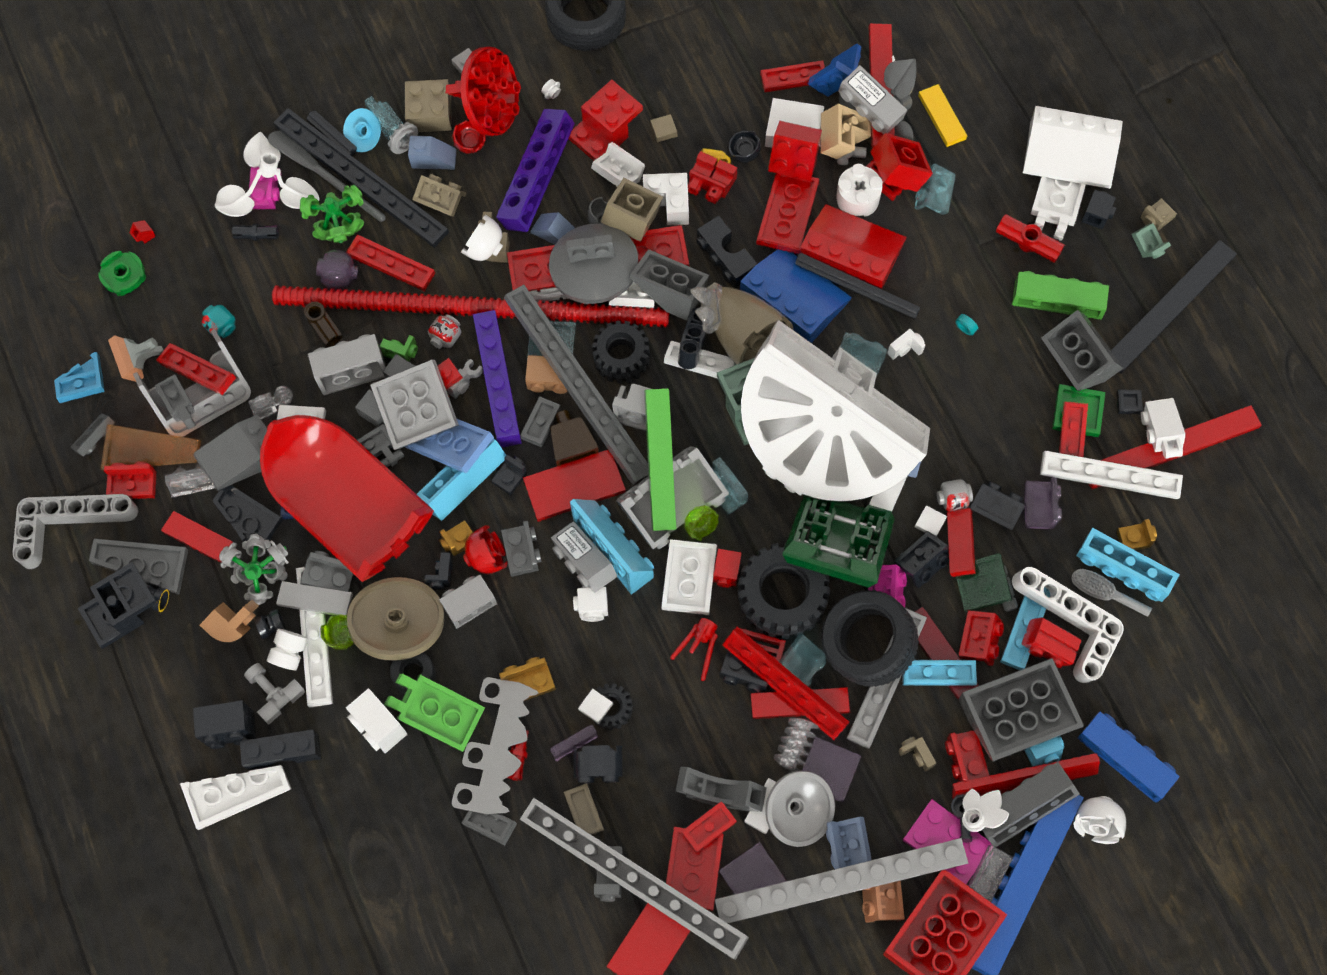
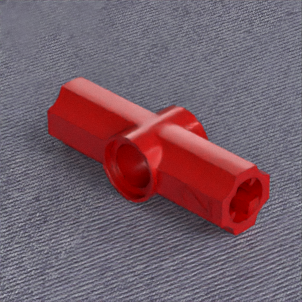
[996,214,1065,263]

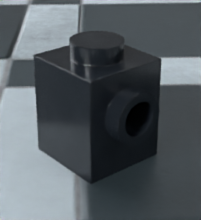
[1082,190,1117,230]

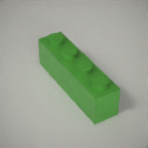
[1012,271,1109,319]

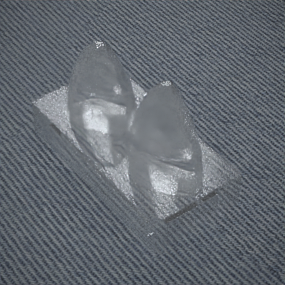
[690,282,723,334]
[165,463,215,497]

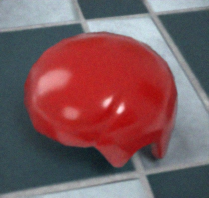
[452,120,486,154]

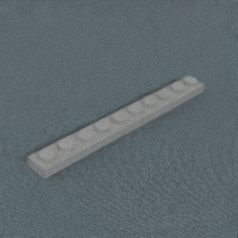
[715,838,968,923]

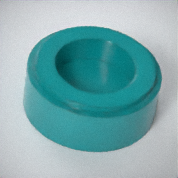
[955,314,978,335]

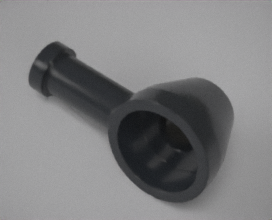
[951,794,972,843]

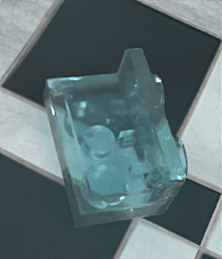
[915,164,956,215]
[840,332,887,377]
[779,634,826,686]

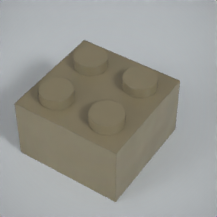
[405,79,452,132]
[601,177,663,242]

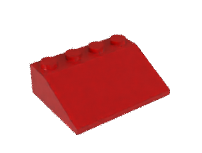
[799,204,907,289]
[883,869,1007,975]

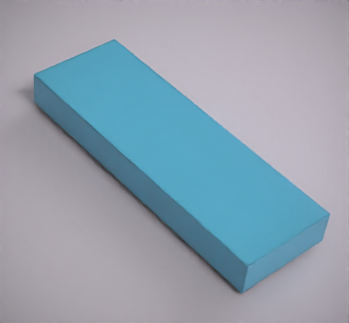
[902,660,977,686]

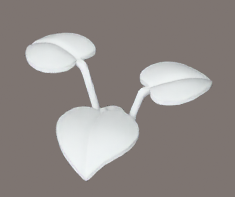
[215,132,320,217]

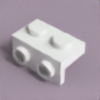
[591,142,645,187]

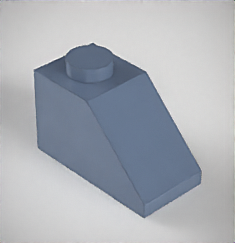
[408,136,457,170]

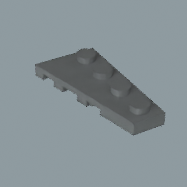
[89,539,188,595]

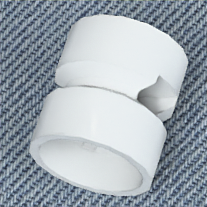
[267,629,307,671]

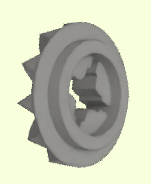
[388,122,418,154]

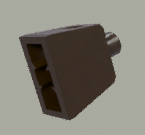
[550,410,599,466]

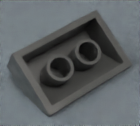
[1041,310,1123,391]

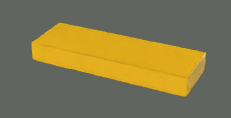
[918,84,967,147]

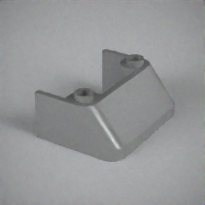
[133,329,251,437]

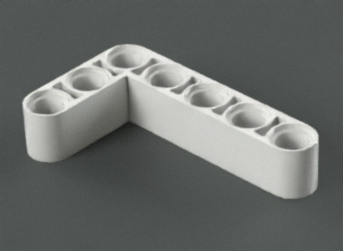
[1012,567,1124,683]

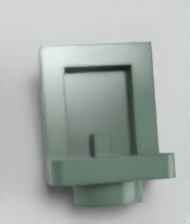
[1131,223,1171,259]

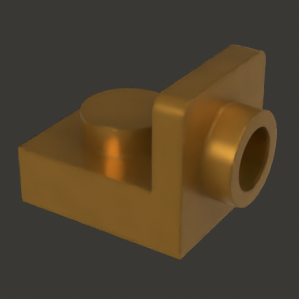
[1116,519,1157,550]
[439,520,472,556]

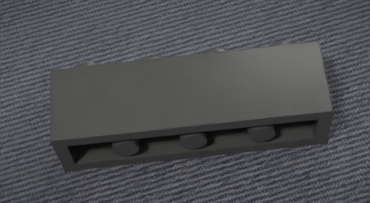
[975,762,1080,848]

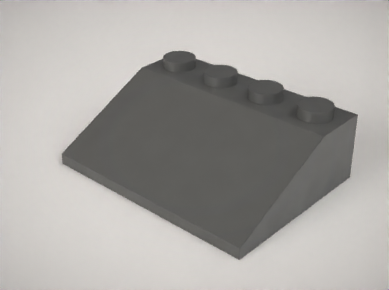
[959,658,1084,762]

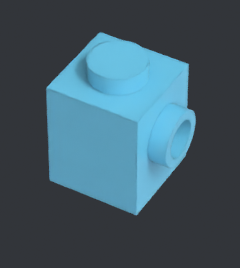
[1024,736,1064,766]

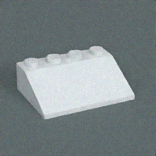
[1023,106,1123,189]

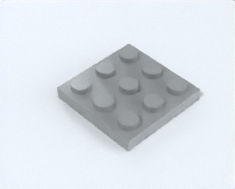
[371,360,459,450]

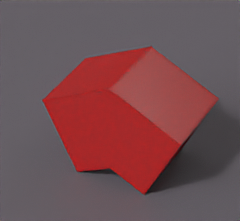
[129,220,156,244]

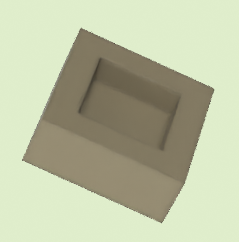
[650,114,678,142]

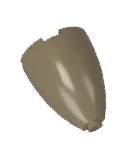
[707,286,793,365]

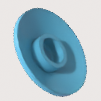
[343,108,381,152]

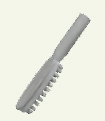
[1072,569,1152,617]

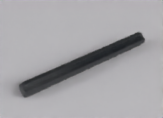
[795,253,920,319]

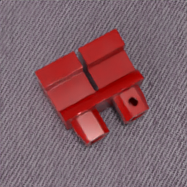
[688,151,737,204]

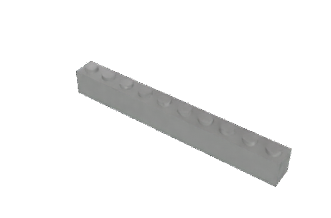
[520,798,749,960]

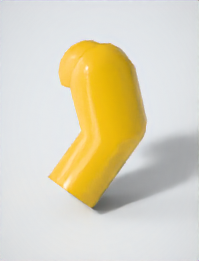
[701,148,731,164]

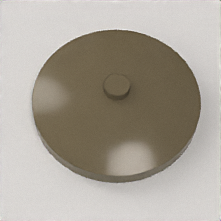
[347,577,444,660]

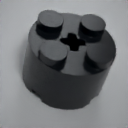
[573,745,623,784]

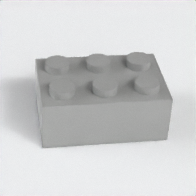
[308,334,386,396]

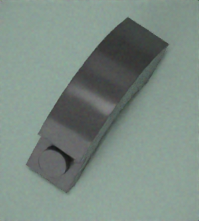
[676,767,767,812]

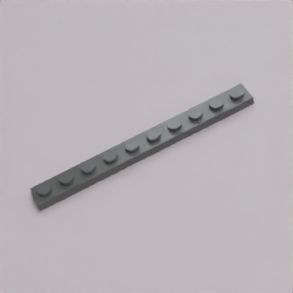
[504,285,649,485]

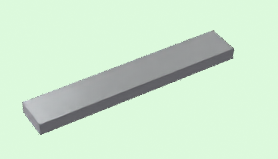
[847,608,927,749]

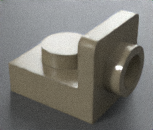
[1140,198,1177,231]
[898,737,936,772]

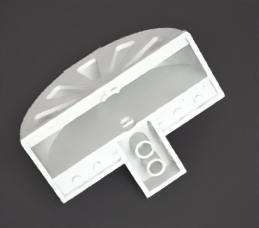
[741,320,930,501]

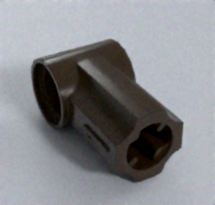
[304,302,343,347]

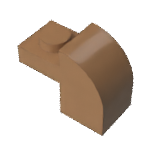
[200,600,259,642]

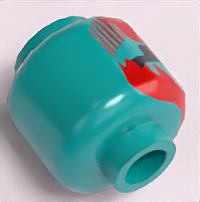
[202,305,236,338]

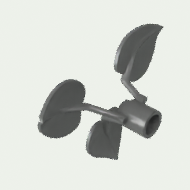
[839,59,916,141]

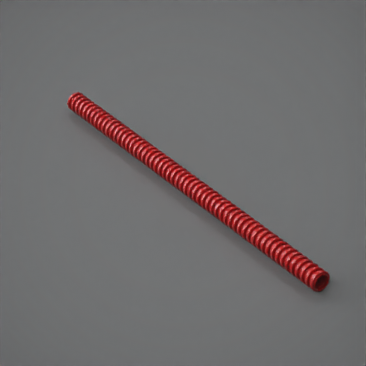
[272,285,669,328]

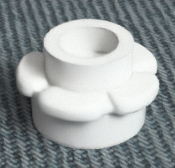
[541,79,561,99]

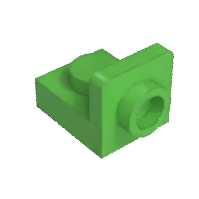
[380,335,418,362]

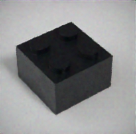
[193,700,256,749]

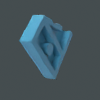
[54,352,105,403]

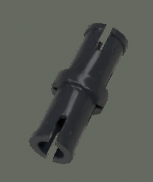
[232,223,279,241]

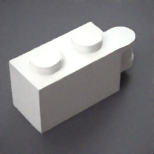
[1141,398,1185,459]

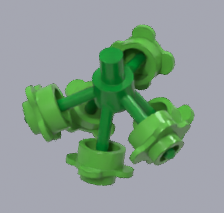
[300,185,364,244]

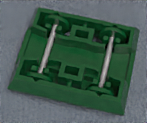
[783,494,895,587]

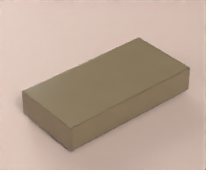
[564,783,604,835]

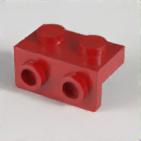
[104,462,156,499]

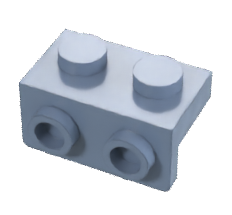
[826,817,872,869]

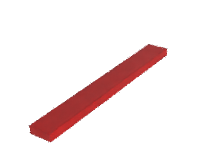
[1089,406,1262,489]

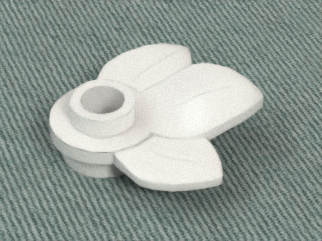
[962,789,1009,832]

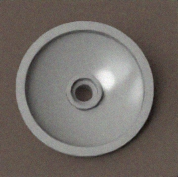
[765,771,835,847]

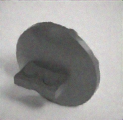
[549,224,639,304]

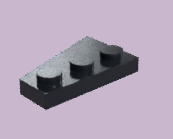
[212,485,283,558]

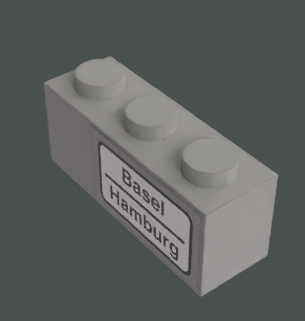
[838,65,907,134]
[551,521,617,593]

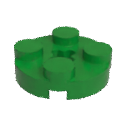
[99,251,146,296]

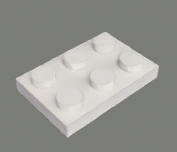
[662,539,717,615]

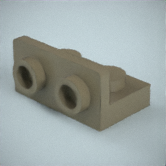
[412,174,466,217]

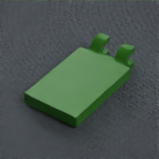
[384,674,485,752]

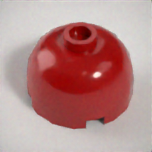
[463,526,508,574]

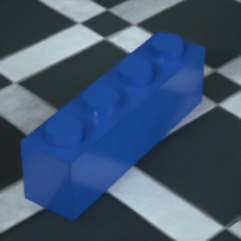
[1077,712,1180,803]

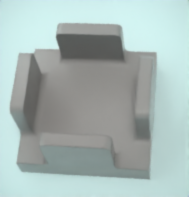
[612,384,650,431]

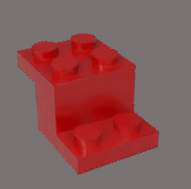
[568,80,643,161]

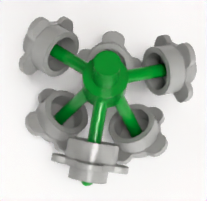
[219,534,289,605]

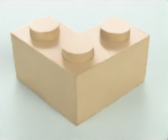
[821,104,871,159]

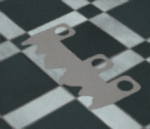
[452,677,539,814]

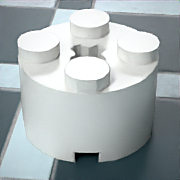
[836,164,883,217]

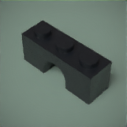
[696,216,757,288]
[240,730,321,771]

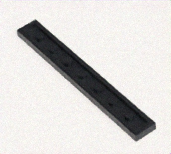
[1111,240,1237,374]

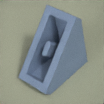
[531,212,575,245]

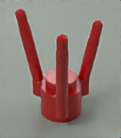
[670,618,718,681]

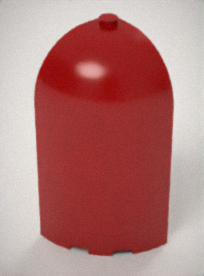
[260,415,434,582]

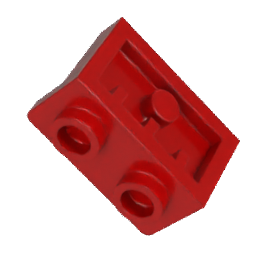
[958,610,1004,666]
[945,731,989,782]

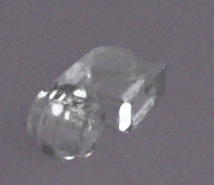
[248,386,293,419]

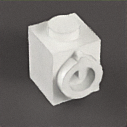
[573,586,608,622]

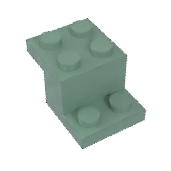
[717,358,755,445]

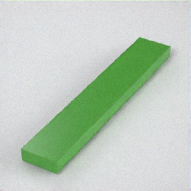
[644,389,676,531]

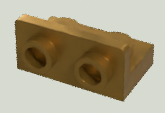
[499,657,556,701]

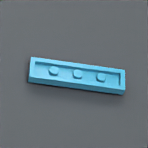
[1000,580,1050,670]

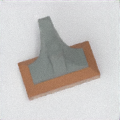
[108,335,164,382]

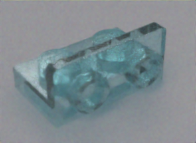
[364,96,406,141]
[712,457,748,514]

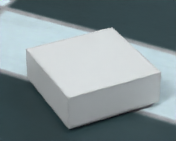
[915,506,947,536]
[578,689,613,724]

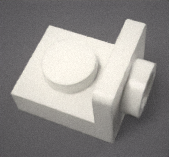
[887,329,925,360]

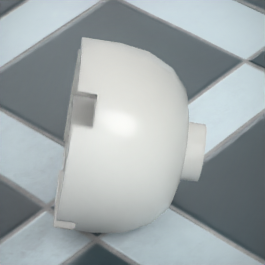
[461,215,503,261]
[1073,796,1126,844]

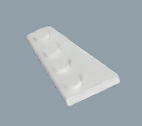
[180,765,291,830]

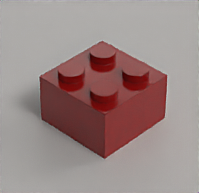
[768,120,822,181]
[870,133,933,192]

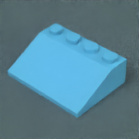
[570,499,654,595]

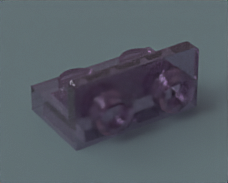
[1024,478,1062,529]

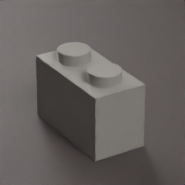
[439,575,497,629]

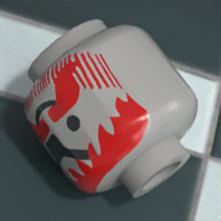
[428,315,461,349]
[937,479,973,511]

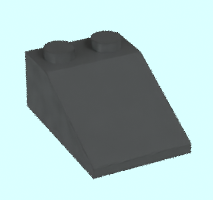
[629,249,709,320]
[193,415,267,491]

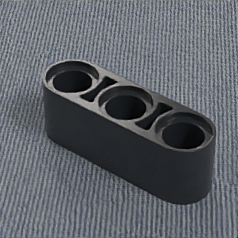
[678,308,710,369]

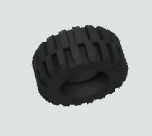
[738,543,830,639]

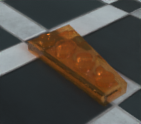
[101,424,201,470]

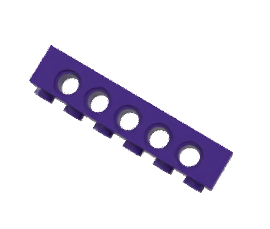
[496,109,575,232]

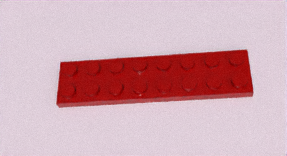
[507,225,689,292]

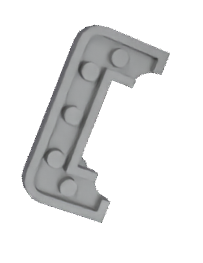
[616,446,729,549]

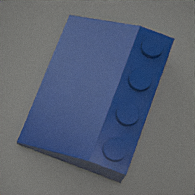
[740,249,852,343]

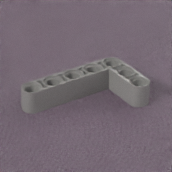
[13,494,138,569]

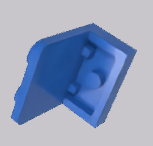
[808,44,861,96]

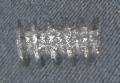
[773,718,819,772]

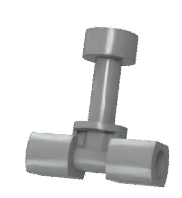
[244,663,305,725]

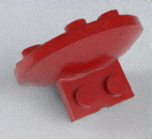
[445,47,521,136]

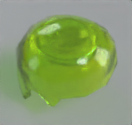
[684,505,719,541]
[320,615,354,650]

